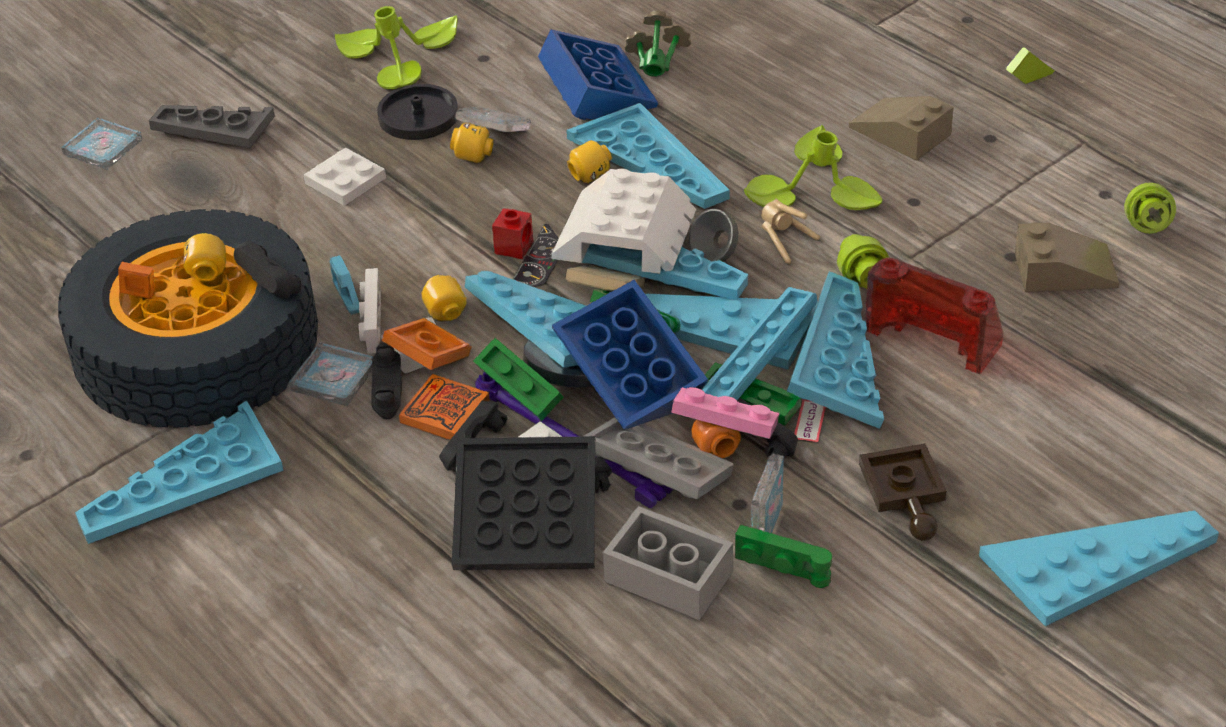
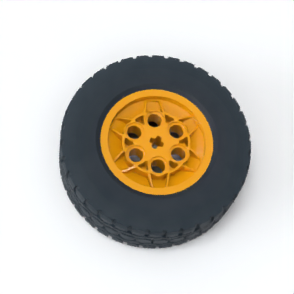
[58,209,318,428]

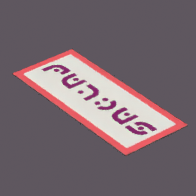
[794,399,826,442]

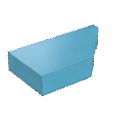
[329,255,359,315]

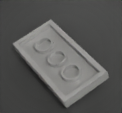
[584,418,734,499]

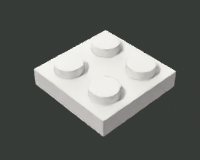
[304,148,386,206]

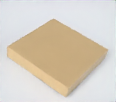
[566,264,645,291]

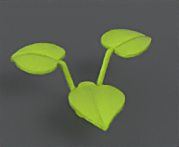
[335,6,458,89]
[744,125,883,210]

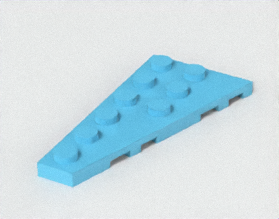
[566,103,730,209]
[787,271,884,429]
[75,400,284,544]
[979,510,1219,626]

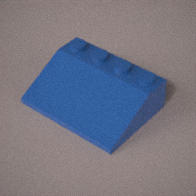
[538,29,658,120]
[552,279,708,430]

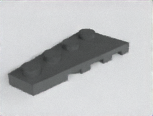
[149,105,275,148]

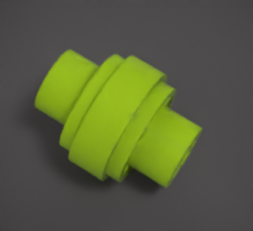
[1124,183,1176,234]
[837,234,889,289]

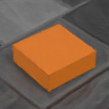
[118,262,155,299]

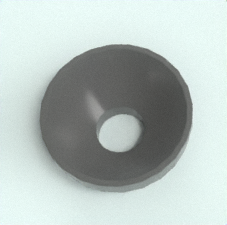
[689,209,739,262]

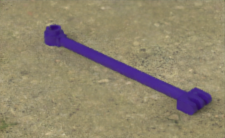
[475,372,675,508]

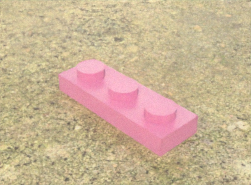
[671,387,779,439]

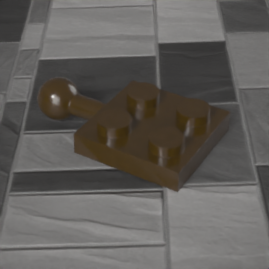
[859,443,947,541]

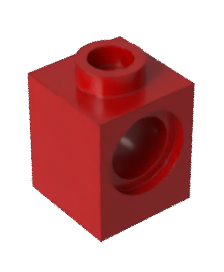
[492,208,534,260]

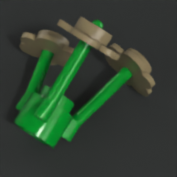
[624,11,691,77]

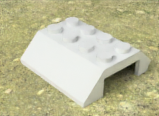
[552,169,696,274]

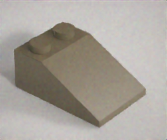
[849,96,954,160]
[1015,222,1119,292]

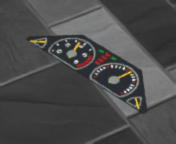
[513,224,559,287]

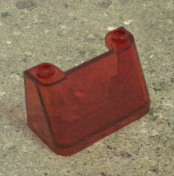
[865,258,1004,374]

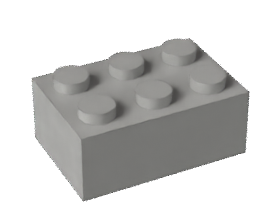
[603,506,733,620]

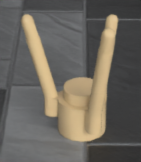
[761,199,820,264]

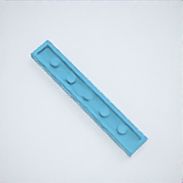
[702,287,817,400]

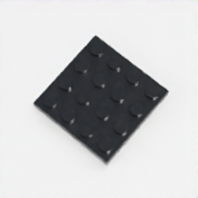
[452,436,596,570]

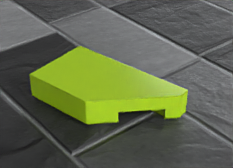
[1006,47,1055,84]

